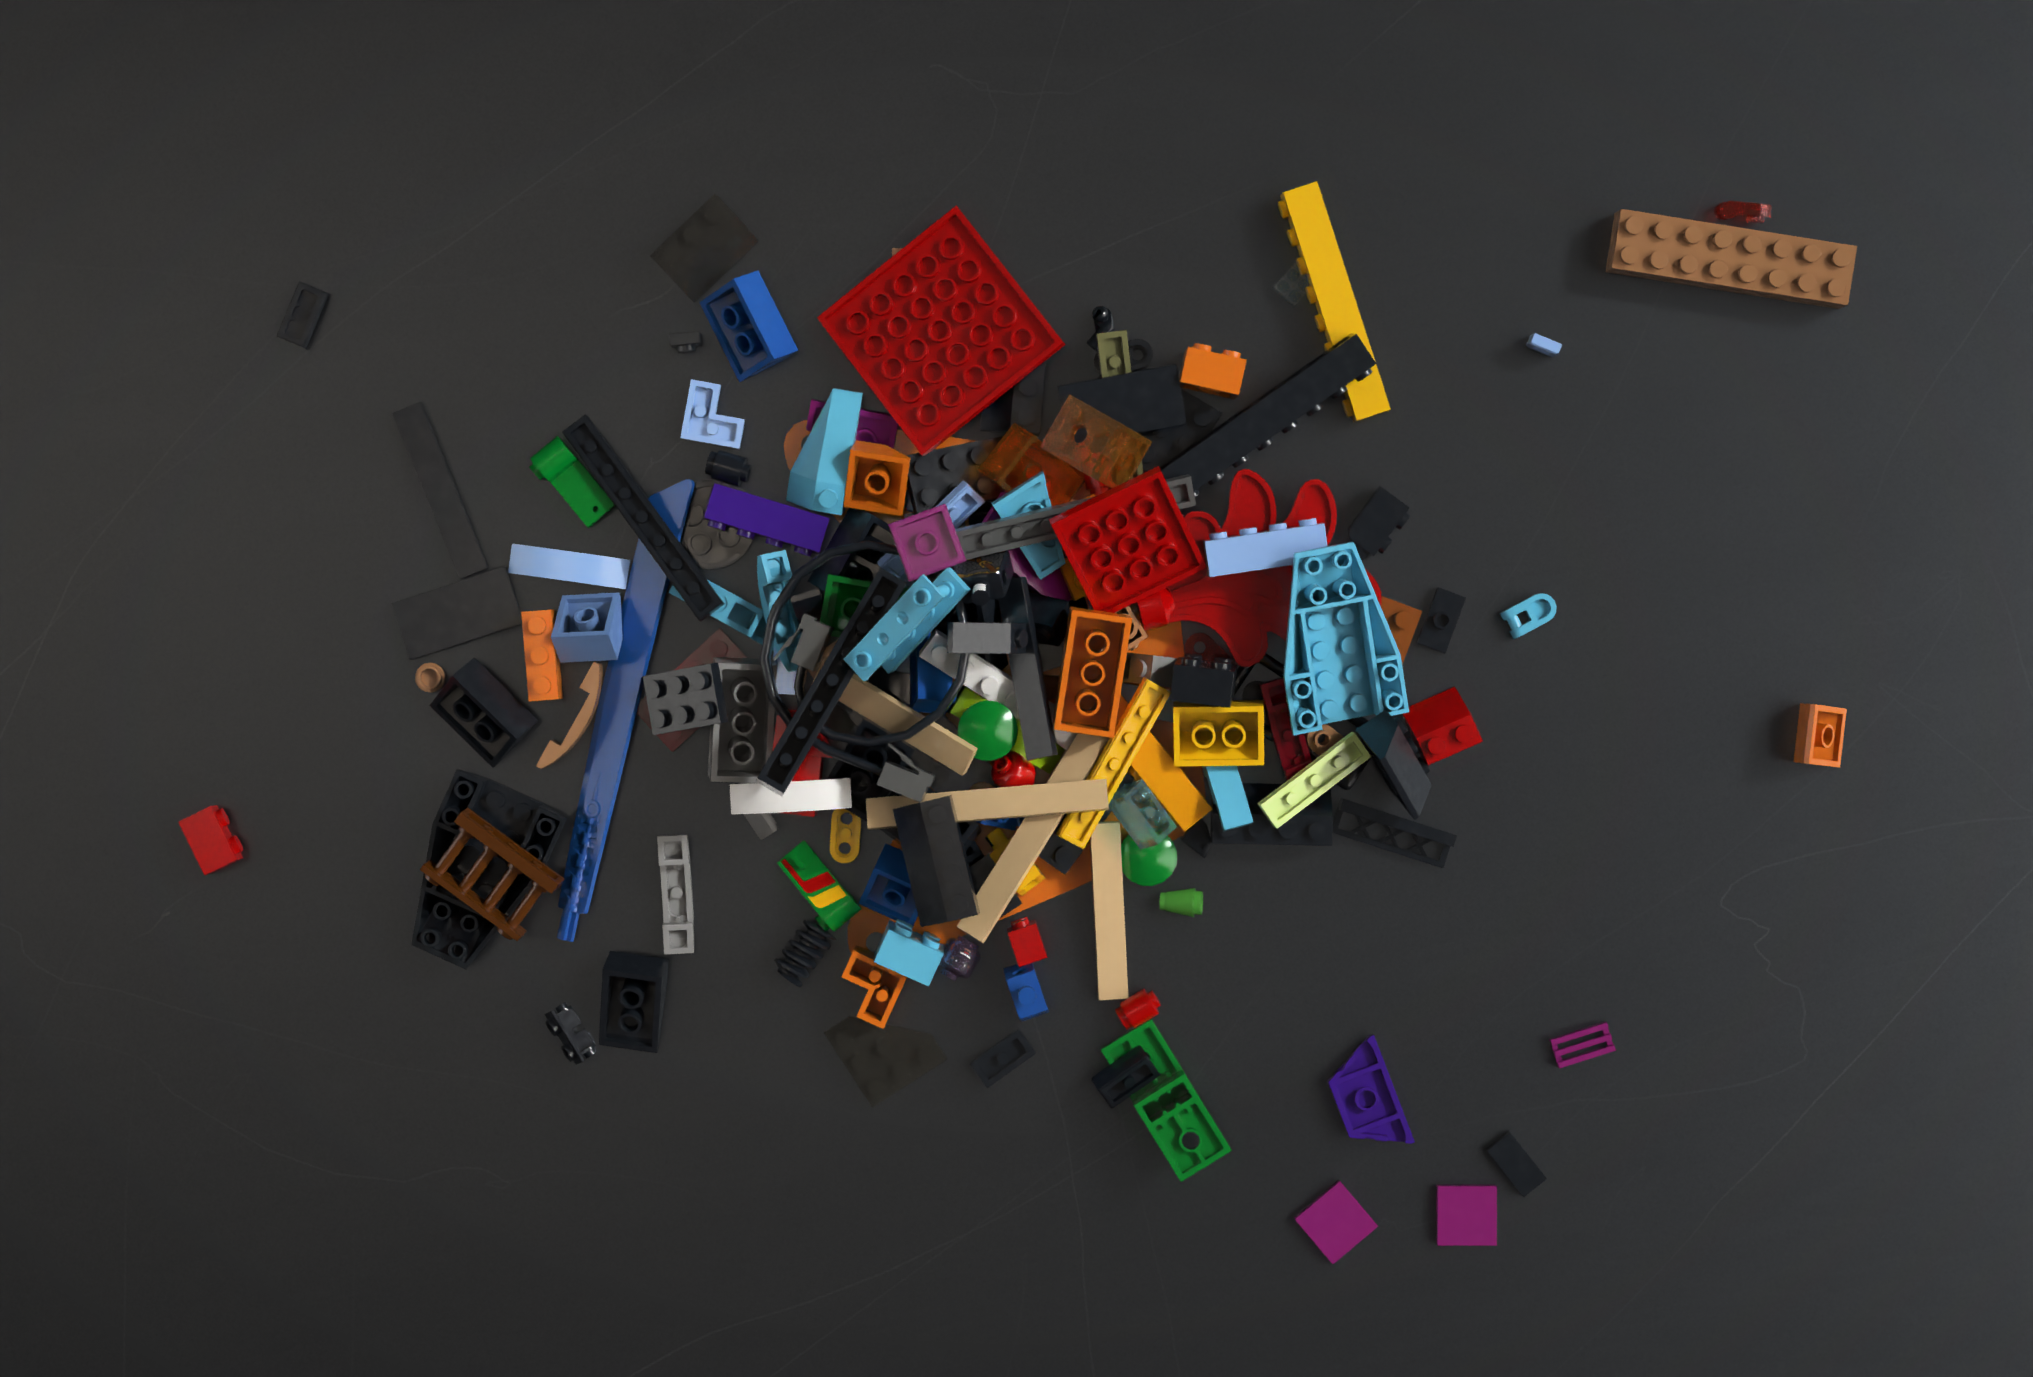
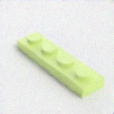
[1257,732,1371,829]

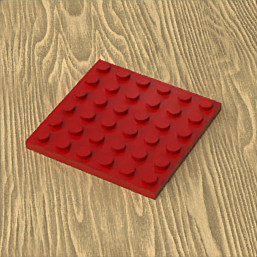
[817,205,1066,456]

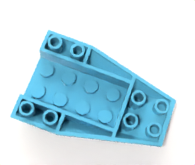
[1283,542,1409,736]

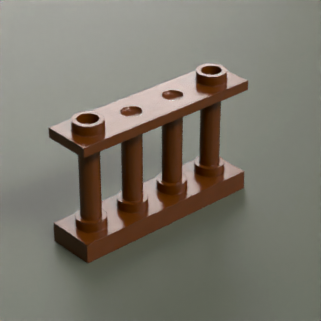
[420,808,564,941]

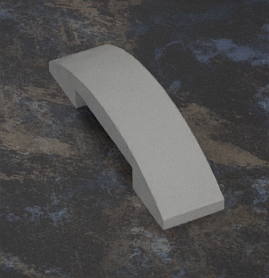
[657,834,694,955]

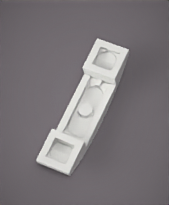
[730,778,852,814]

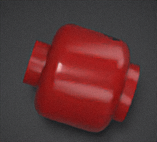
[991,751,1036,787]

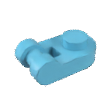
[1500,593,1557,639]

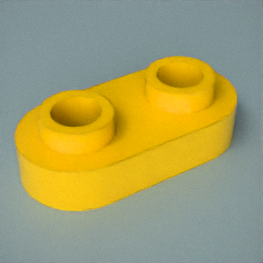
[830,809,862,863]

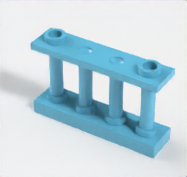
[843,567,971,681]

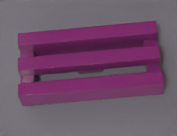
[1549,1021,1616,1069]

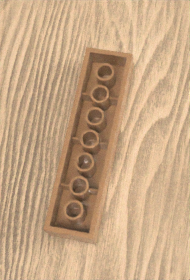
[1605,209,1857,309]

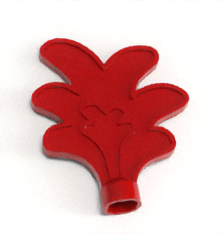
[1136,469,1382,667]

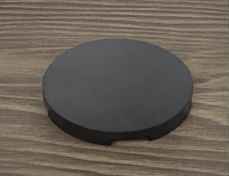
[680,480,753,570]

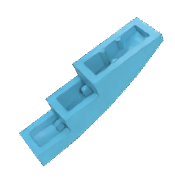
[1202,766,1253,831]

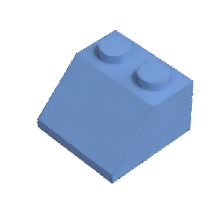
[551,592,623,663]

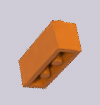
[521,609,563,702]

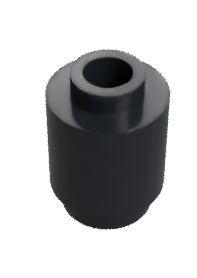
[705,450,751,487]

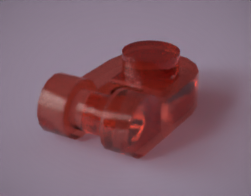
[1714,201,1772,224]

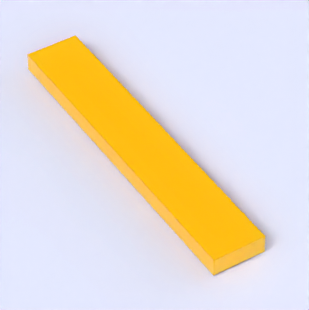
[1056,677,1171,849]

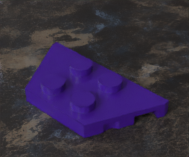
[1327,1034,1415,1144]

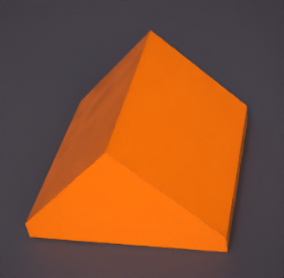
[1793,703,1847,768]

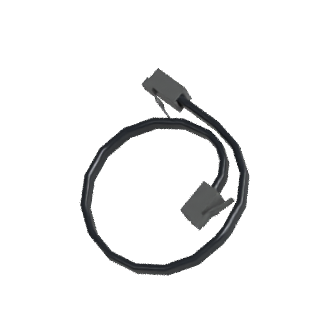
[760,540,971,802]

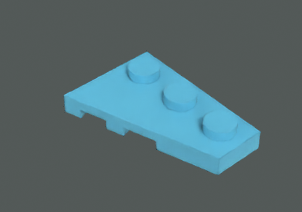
[992,471,1066,580]

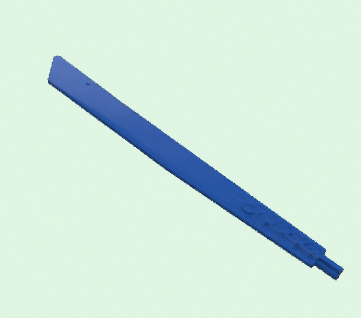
[557,479,695,942]

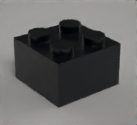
[1170,653,1238,708]

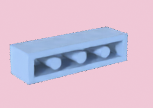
[1203,518,1328,577]

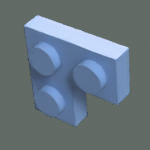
[680,379,745,449]

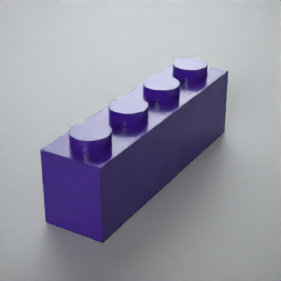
[703,483,830,557]

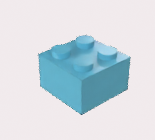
[874,919,944,987]

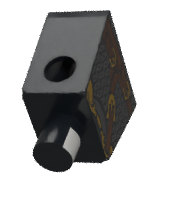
[953,550,1014,606]

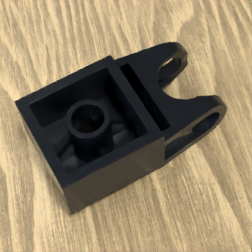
[908,714,999,793]

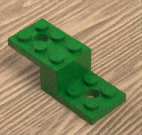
[1101,1019,1232,1182]

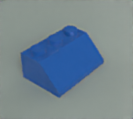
[699,270,798,382]

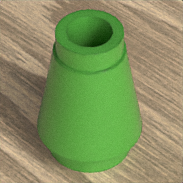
[1160,888,1203,917]

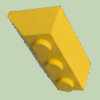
[1173,700,1264,767]

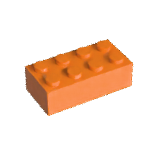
[1052,607,1132,738]

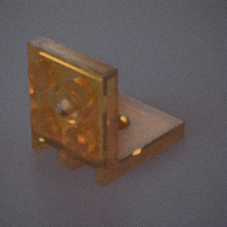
[1040,394,1152,488]

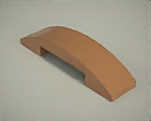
[536,661,603,769]

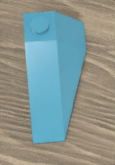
[786,388,863,515]

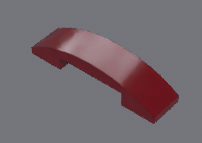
[1259,677,1312,781]

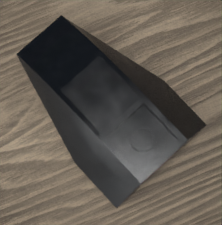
[411,769,567,970]

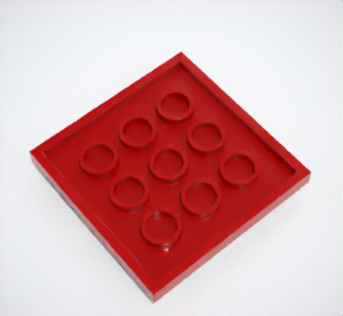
[1049,466,1208,613]

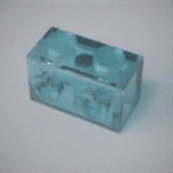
[1109,779,1177,850]

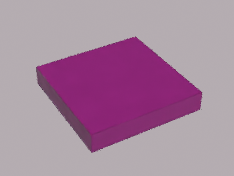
[888,504,967,582]
[1294,1180,1378,1264]
[1436,1185,1497,1246]

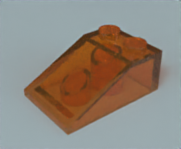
[978,423,1085,506]

